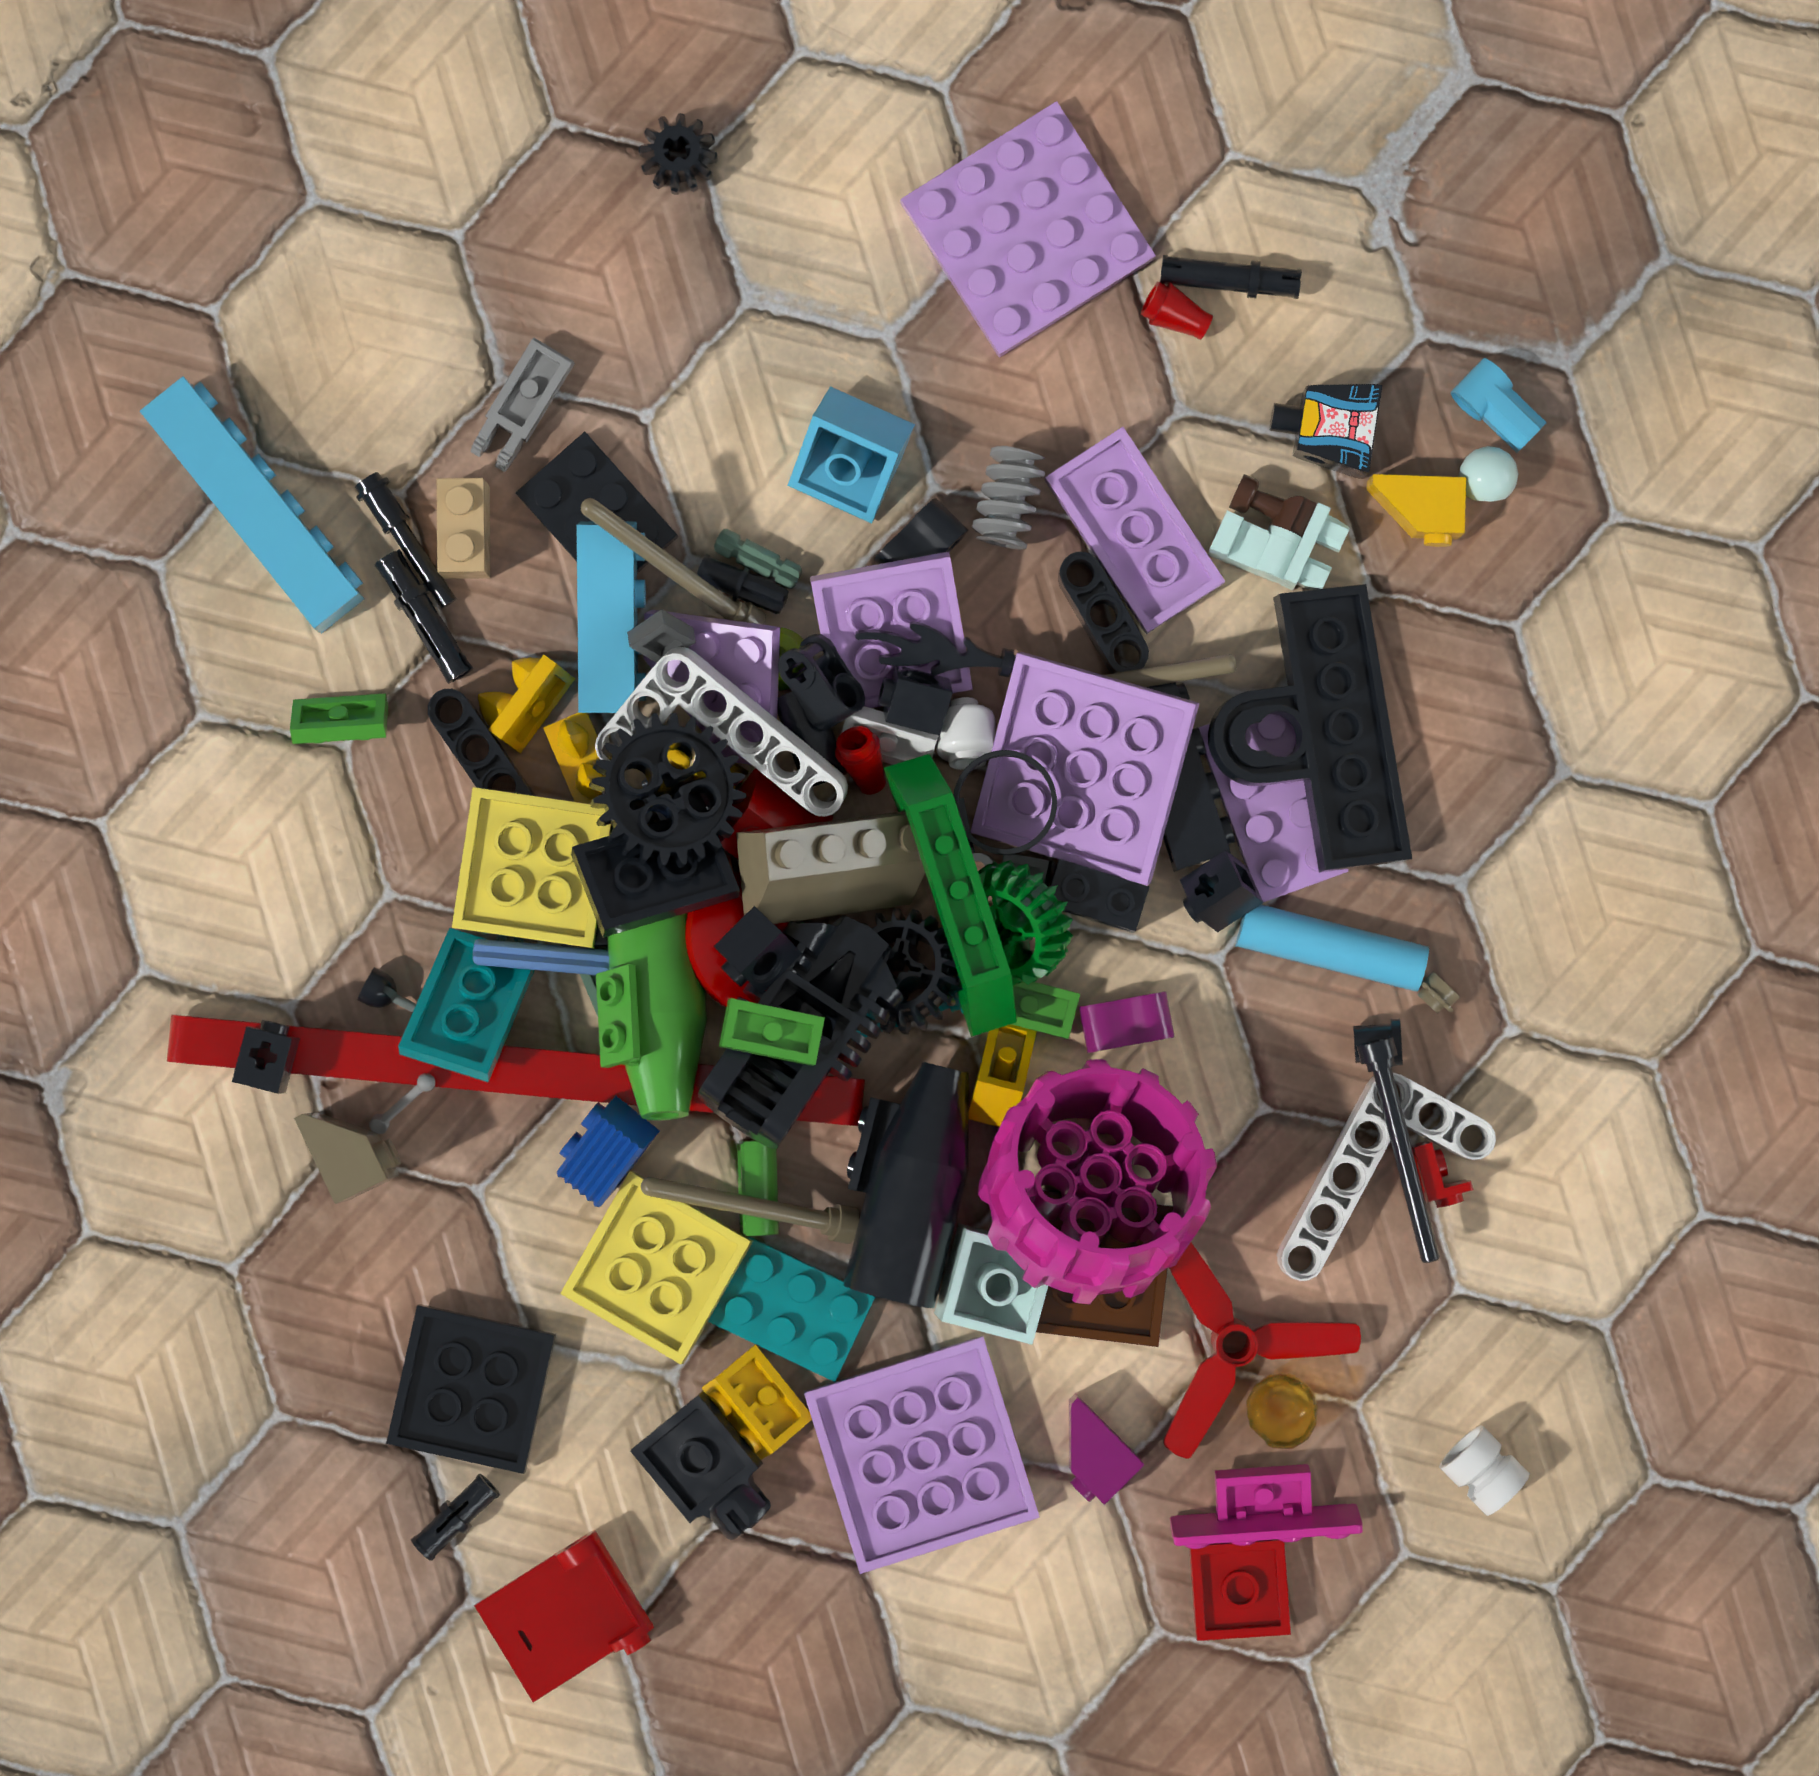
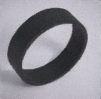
[953,750,1057,855]

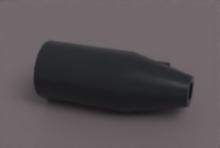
[843,1062,969,1308]

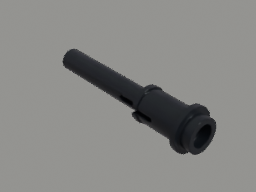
[355,472,457,609]

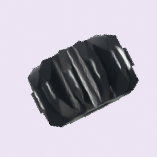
[638,113,718,195]

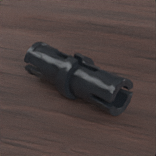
[411,1474,500,1561]

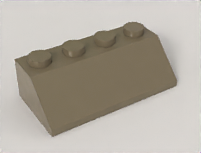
[736,812,925,924]

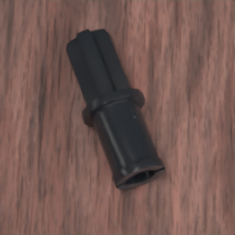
[697,554,789,614]

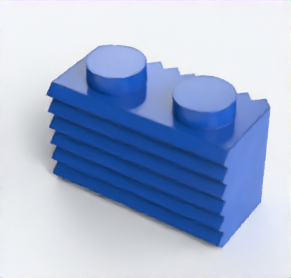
[557,1096,660,1207]

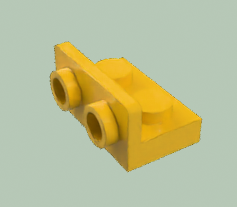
[702,1344,812,1460]

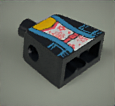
[1269,384,1383,479]

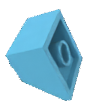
[788,386,915,524]

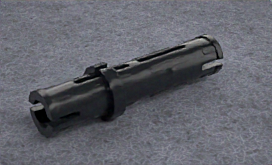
[1160,255,1302,299]
[375,549,474,684]

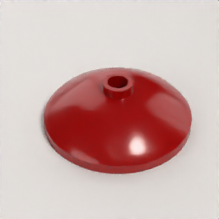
[685,872,795,1007]

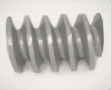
[972,446,1045,550]

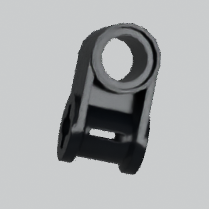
[778,634,865,730]

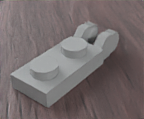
[470,337,575,472]

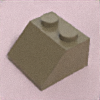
[294,1112,401,1204]

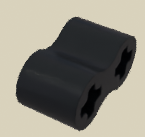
[874,498,969,564]

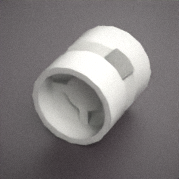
[1439,1425,1530,1516]

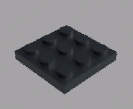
[386,1304,556,1474]

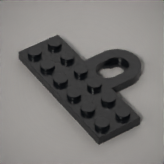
[1208,584,1412,873]

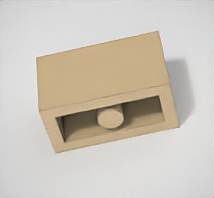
[436,478,491,579]

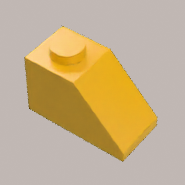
[1367,474,1466,547]
[969,1024,1037,1127]

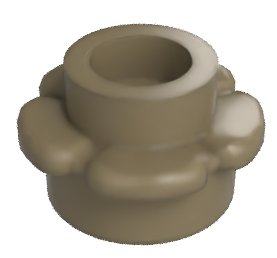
[1417,971,1460,1014]

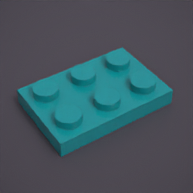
[398,927,535,1082]
[708,1236,875,1382]

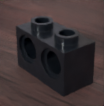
[1050,859,1149,933]

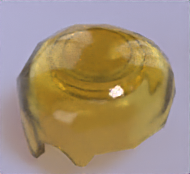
[1246,1372,1318,1449]

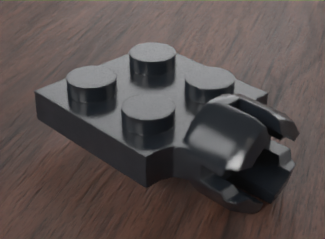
[630,1390,771,1540]

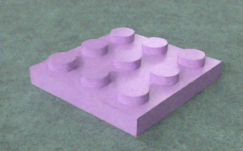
[810,552,973,708]

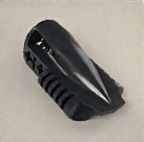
[698,915,904,1149]

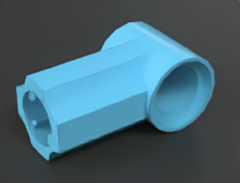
[1450,358,1547,453]

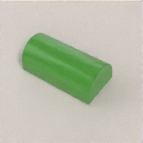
[737,1140,779,1236]

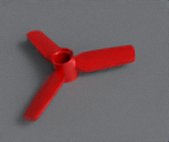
[1163,1242,1361,1459]

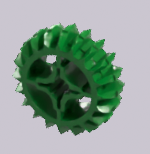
[978,859,1073,986]

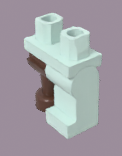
[1208,474,1350,591]

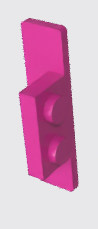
[1170,1464,1363,1549]

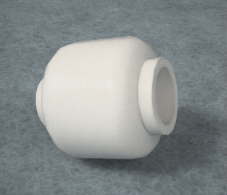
[936,697,996,770]

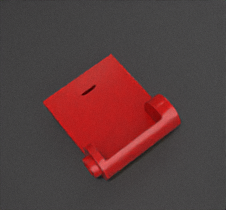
[474,1530,654,1702]

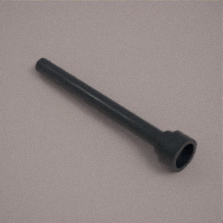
[1357,1037,1440,1263]

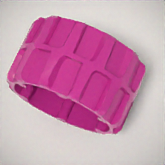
[978,1059,1217,1304]

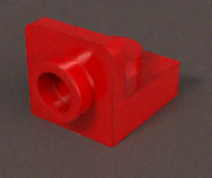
[1411,1141,1474,1208]

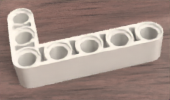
[595,647,848,817]
[1277,1073,1496,1281]

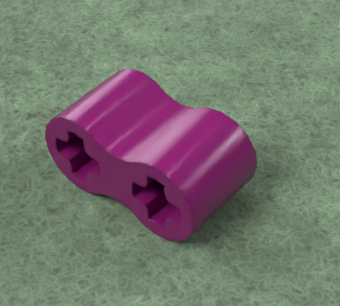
[1079,991,1175,1053]

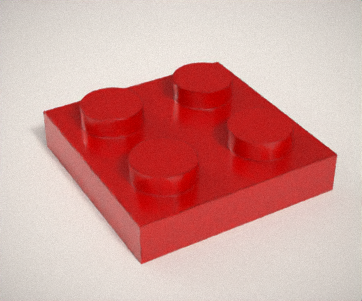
[1189,1539,1291,1641]

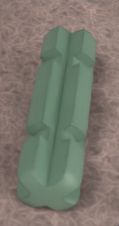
[714,529,802,589]

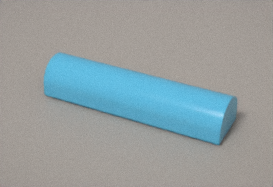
[1235,904,1429,992]

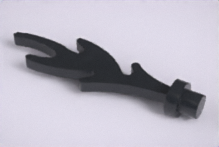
[855,621,1016,677]

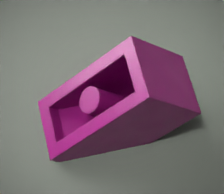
[1069,1393,1144,1505]

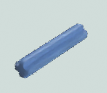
[473,939,609,975]

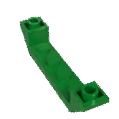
[884,754,1017,1037]

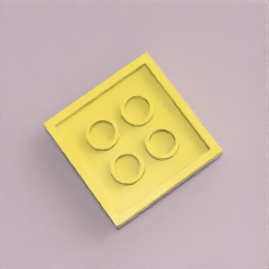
[452,787,612,948]
[560,1171,753,1365]

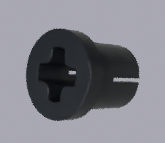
[1353,1019,1403,1066]

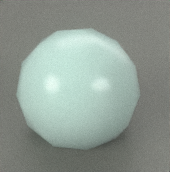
[1459,446,1519,502]

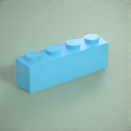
[577,521,646,713]

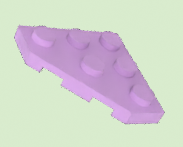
[643,610,780,765]

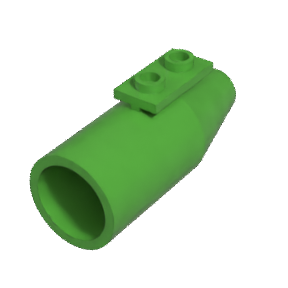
[596,913,707,1120]

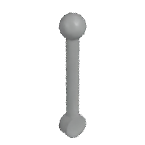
[369,1073,435,1134]

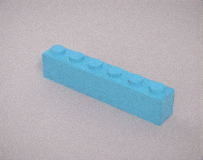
[140,376,364,634]

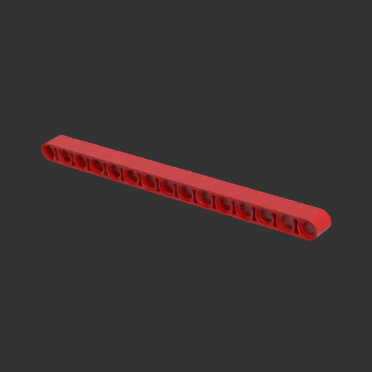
[167,1015,865,1126]

